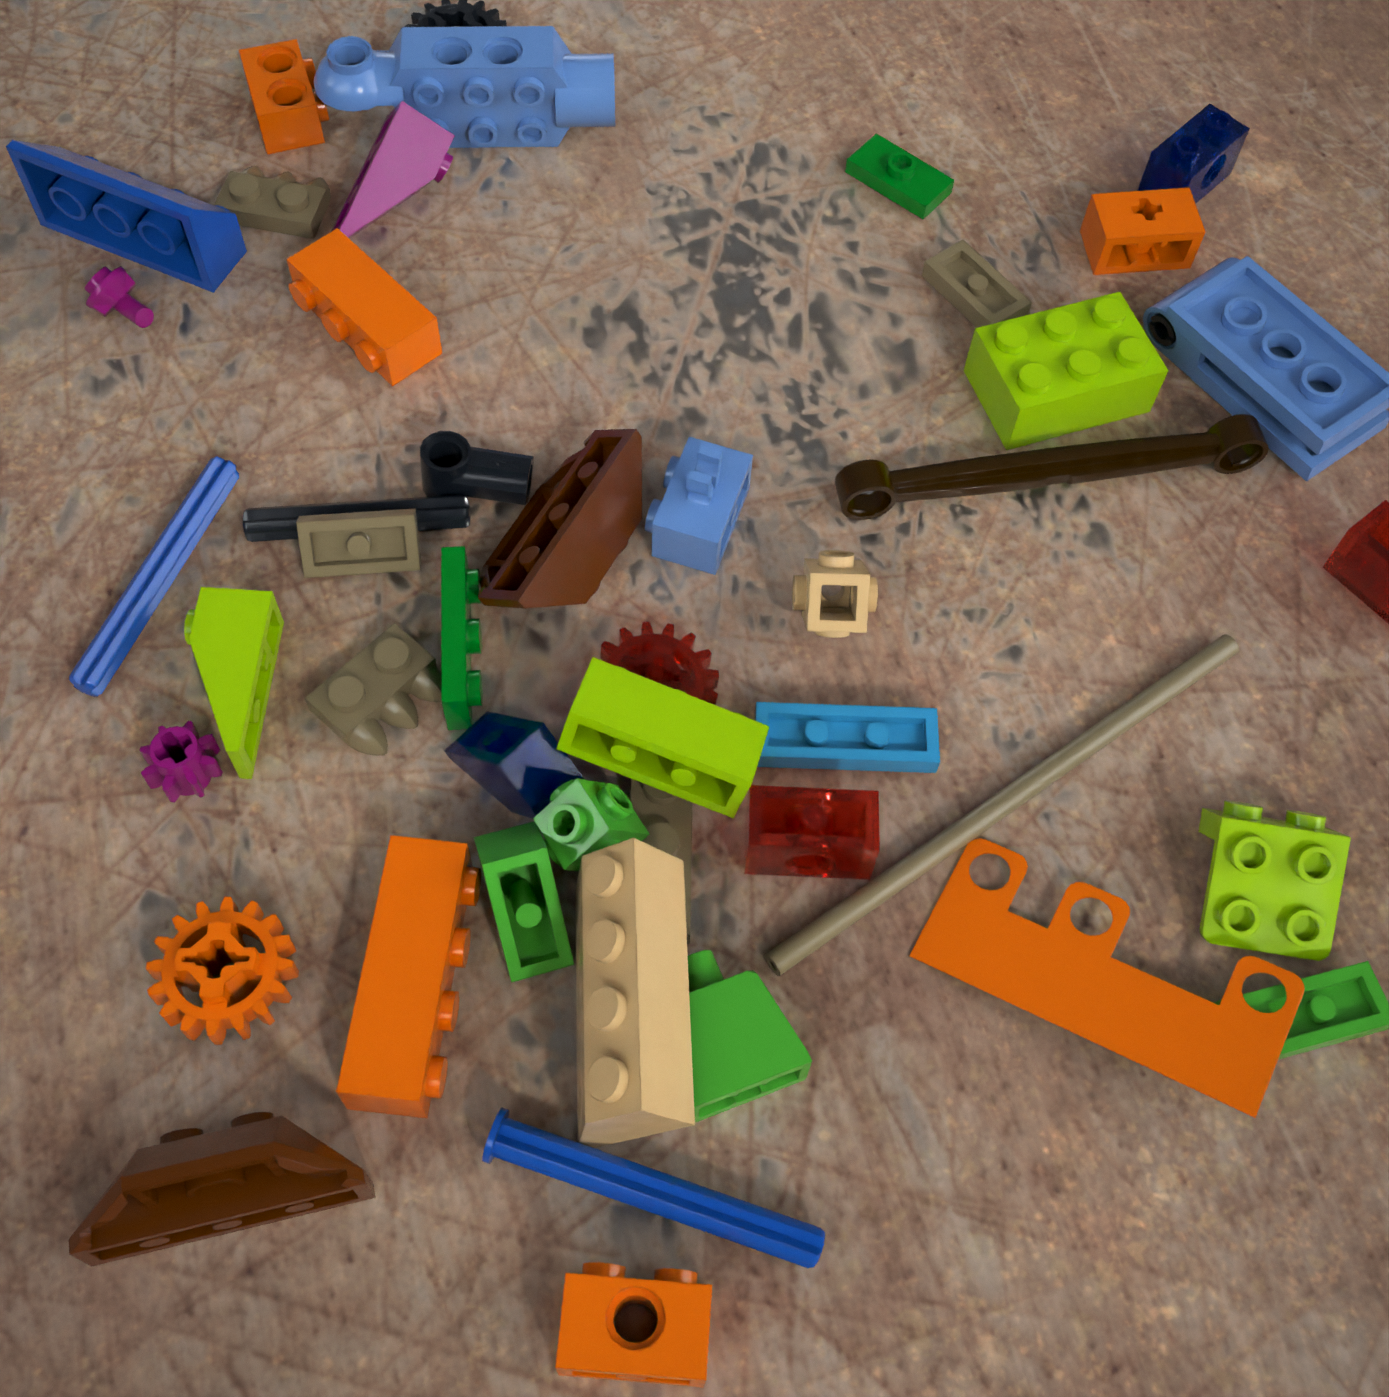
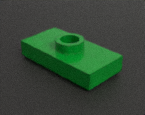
[845,133,955,219]

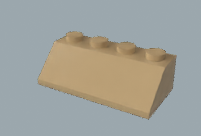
[575,838,695,1148]

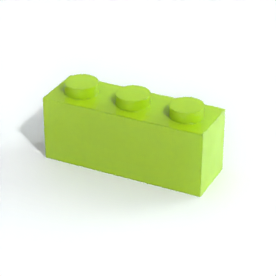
[556,657,769,819]

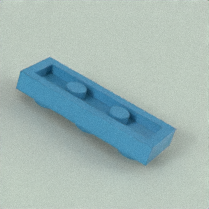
[755,702,940,773]

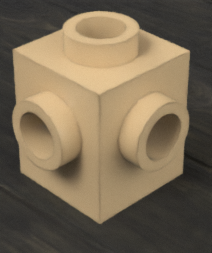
[792,550,878,638]

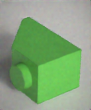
[474,821,575,983]

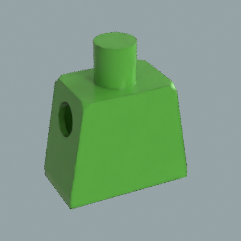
[688,950,812,1123]

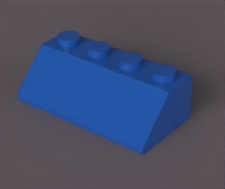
[6,140,247,293]

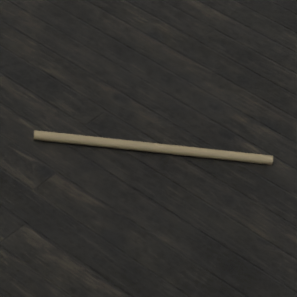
[764,634,1239,976]

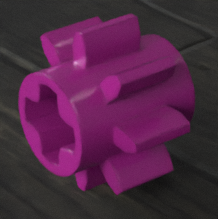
[139,721,223,803]

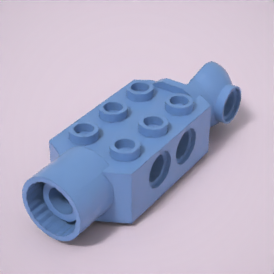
[314,26,615,148]

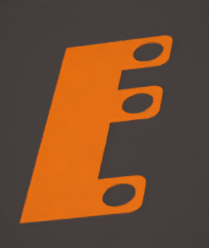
[909,838,1305,1118]

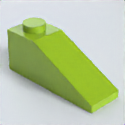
[184,587,284,779]

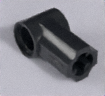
[420,431,534,505]

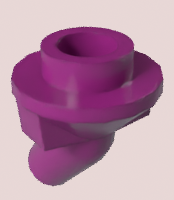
[84,266,154,328]

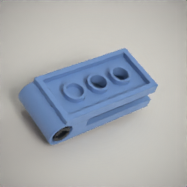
[1143,256,1389,482]

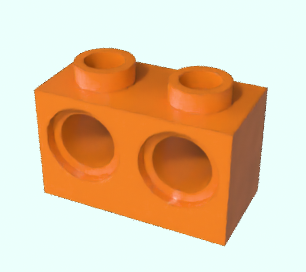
[239,39,329,155]

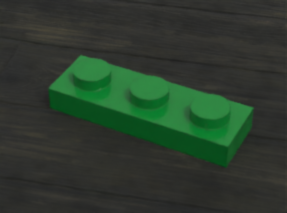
[441,546,483,731]

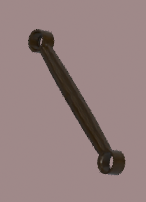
[835,414,1269,520]

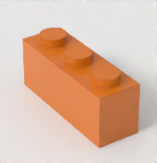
[286,228,442,386]

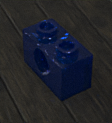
[1137,104,1250,204]

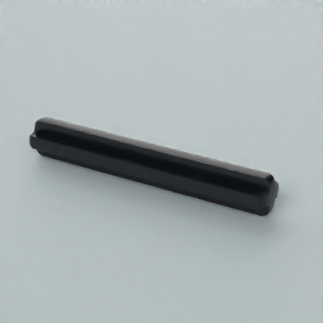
[242,495,471,542]

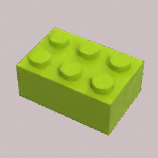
[963,292,1169,451]

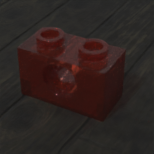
[744,785,880,880]

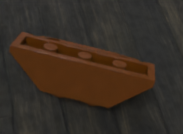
[478,429,642,609]
[69,1112,376,1266]

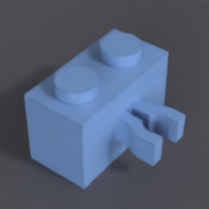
[645,437,753,575]

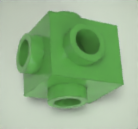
[533,778,649,871]

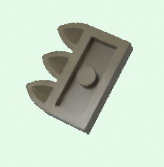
[214,166,331,239]
[305,623,441,755]

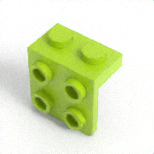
[1198,801,1351,961]

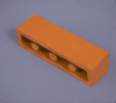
[336,835,482,1119]

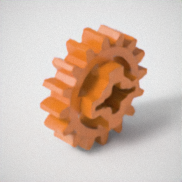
[146,897,299,1045]

